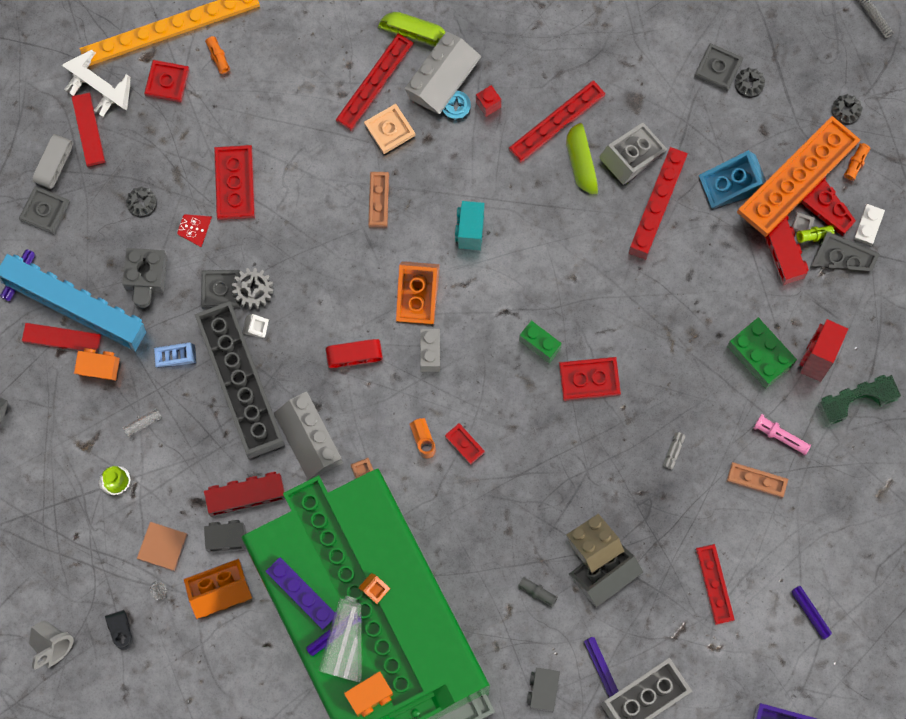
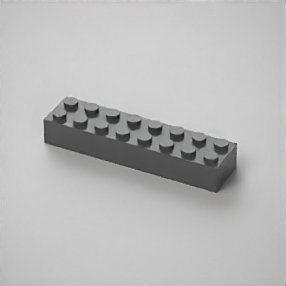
[194,301,285,459]

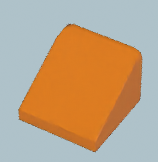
[359,573,390,604]

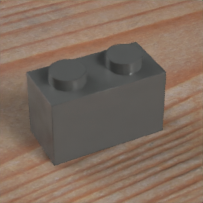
[204,520,246,552]
[527,667,560,713]

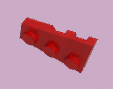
[800,177,856,236]

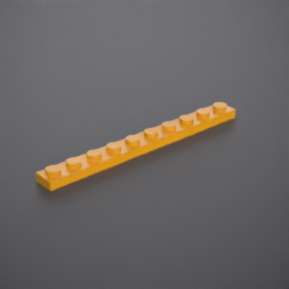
[80,0,260,66]

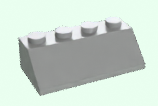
[404,31,481,114]
[274,391,343,480]

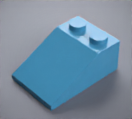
[699,150,766,209]

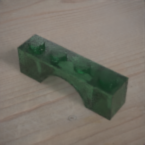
[818,375,901,427]

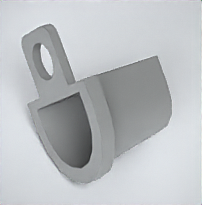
[29,621,74,670]

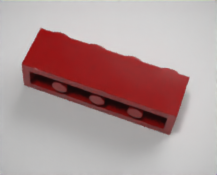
[765,215,809,285]
[204,472,285,517]

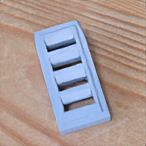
[154,342,196,367]

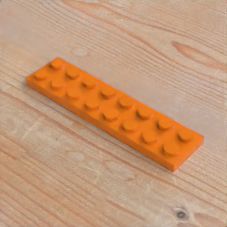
[737,116,861,237]

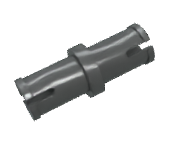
[518,577,558,608]

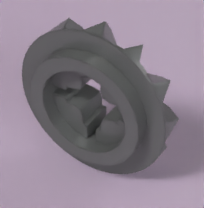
[735,67,765,96]
[832,94,863,123]
[126,186,156,216]

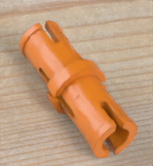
[205,36,230,74]
[843,143,871,181]

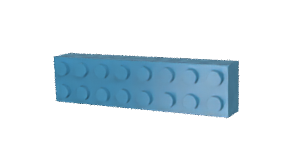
[0,254,146,352]

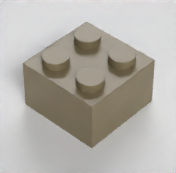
[566,513,624,573]

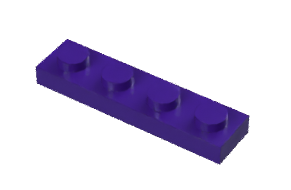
[265,557,338,630]

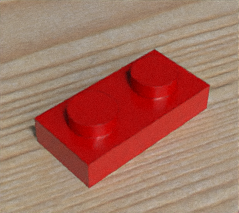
[445,423,485,465]

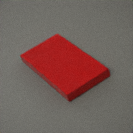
[214,145,255,220]

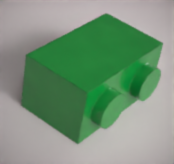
[519,320,562,363]

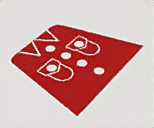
[177,214,212,247]

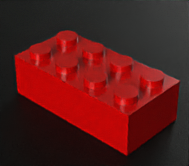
[799,319,849,382]

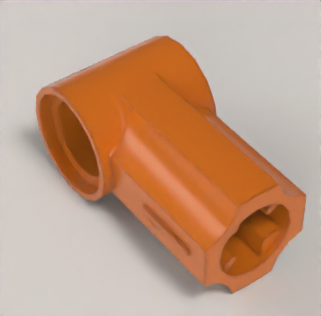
[409,418,436,459]

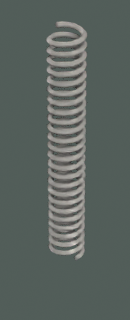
[857,0,894,38]

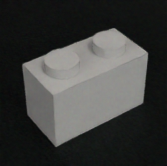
[420,329,440,372]

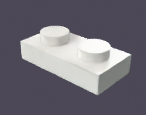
[854,204,885,246]

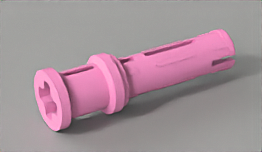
[753,414,811,455]

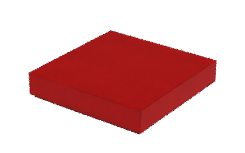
[144,60,189,103]

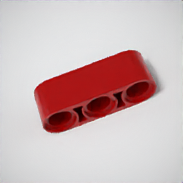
[325,339,383,368]

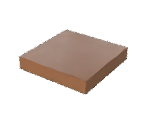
[137,522,188,571]

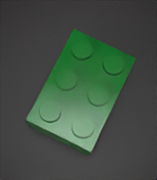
[727,317,797,389]

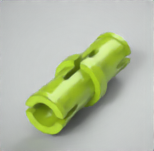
[796,225,835,243]

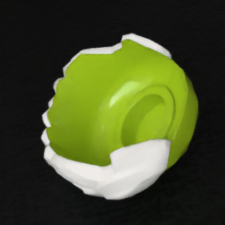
[99,466,131,495]

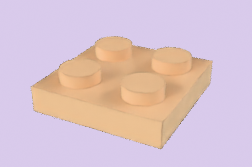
[364,104,415,154]

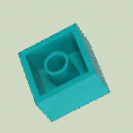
[455,201,485,250]

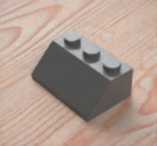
[569,545,643,607]

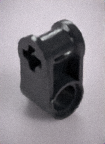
[105,610,133,650]

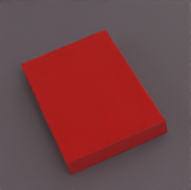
[559,357,621,401]

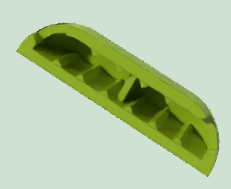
[377,12,446,47]
[566,123,598,194]

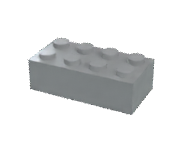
[601,658,692,719]

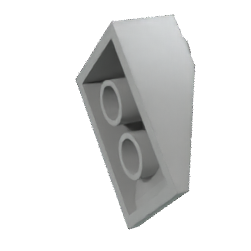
[599,123,668,185]

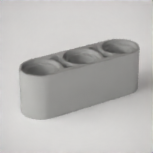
[33,134,73,189]

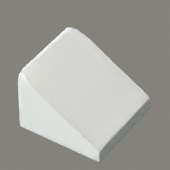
[243,314,269,338]

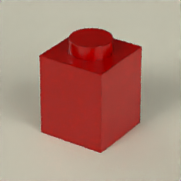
[476,85,502,117]

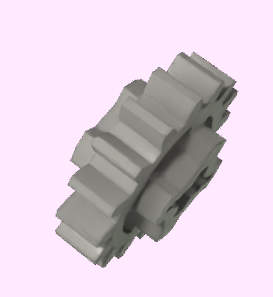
[232,268,273,310]

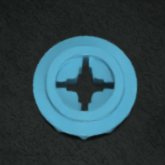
[442,91,471,120]

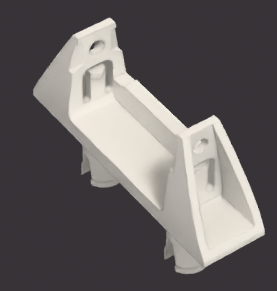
[62,50,131,117]

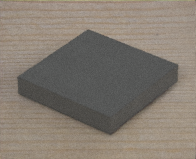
[694,43,743,91]
[19,186,70,235]
[201,270,240,309]

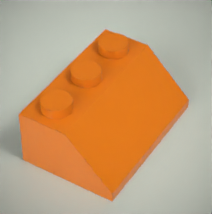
[184,559,252,619]

